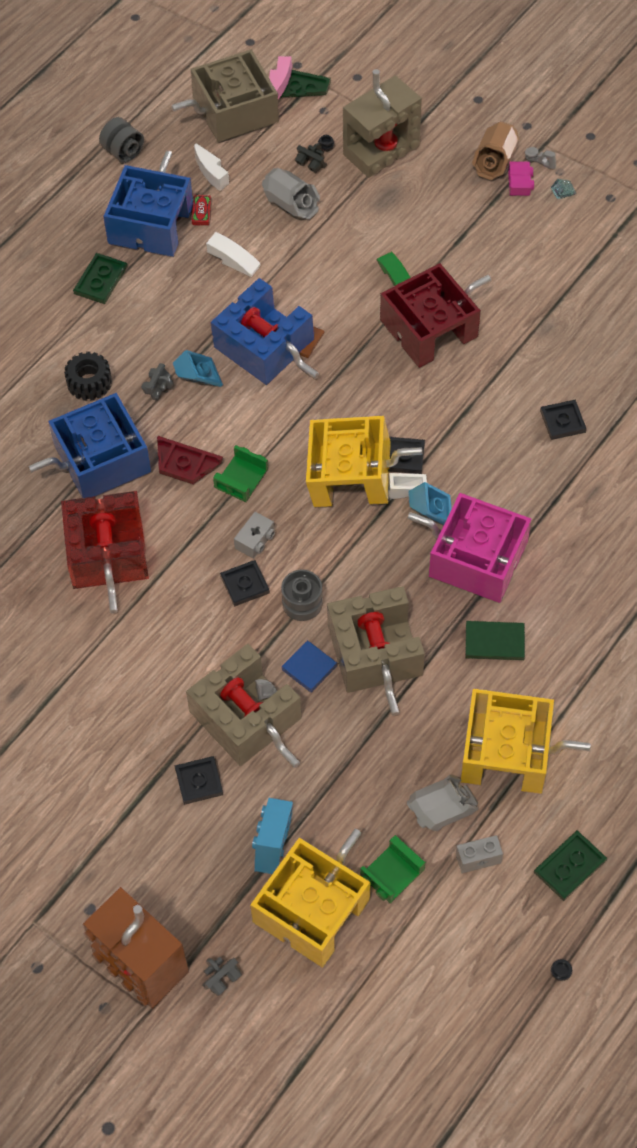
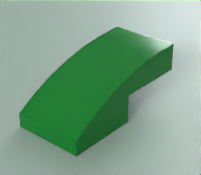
[376,251,411,286]

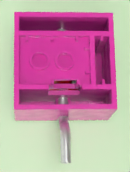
[408,493,531,603]

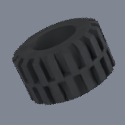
[64,351,112,401]

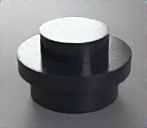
[318,135,335,151]
[551,959,572,981]

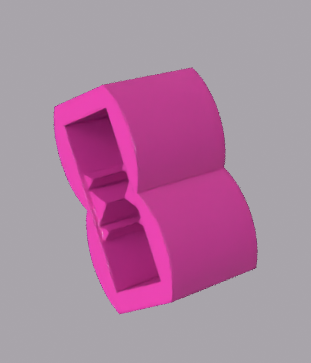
[508,161,534,196]

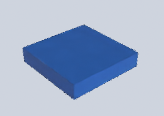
[281,640,337,693]

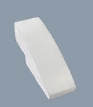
[194,143,229,191]
[206,232,261,277]
[388,473,427,499]

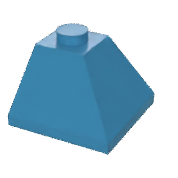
[173,350,223,387]
[408,482,451,525]

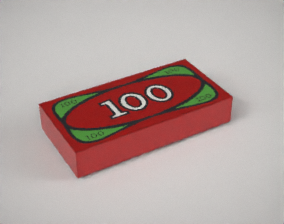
[192,195,211,226]

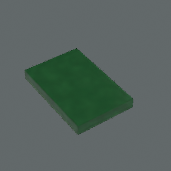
[73,253,128,304]
[465,621,525,661]
[533,830,607,901]

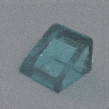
[551,179,576,199]

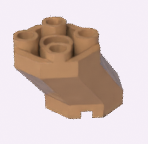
[472,121,520,180]

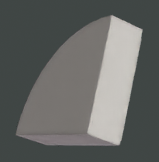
[255,679,277,700]

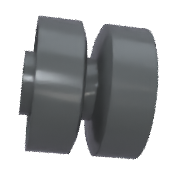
[99,117,144,163]
[281,570,323,621]

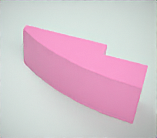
[269,56,292,99]

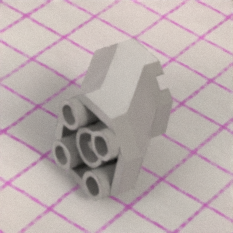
[262,168,320,219]
[407,774,478,831]

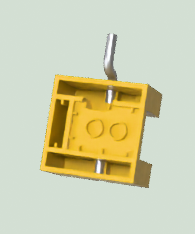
[306,416,422,507]
[461,689,591,794]
[250,829,370,968]

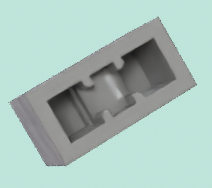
[234,512,275,559]
[456,835,503,873]

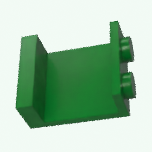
[213,445,268,502]
[360,835,425,904]

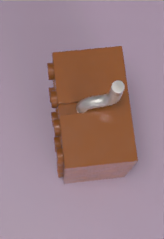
[83,887,189,1009]

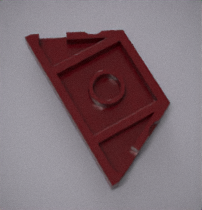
[157,436,223,484]

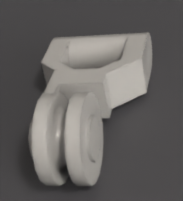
[525,147,556,169]

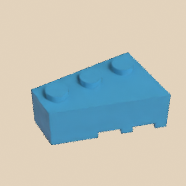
[252,798,293,874]

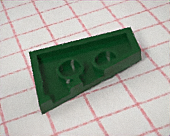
[280,70,331,98]

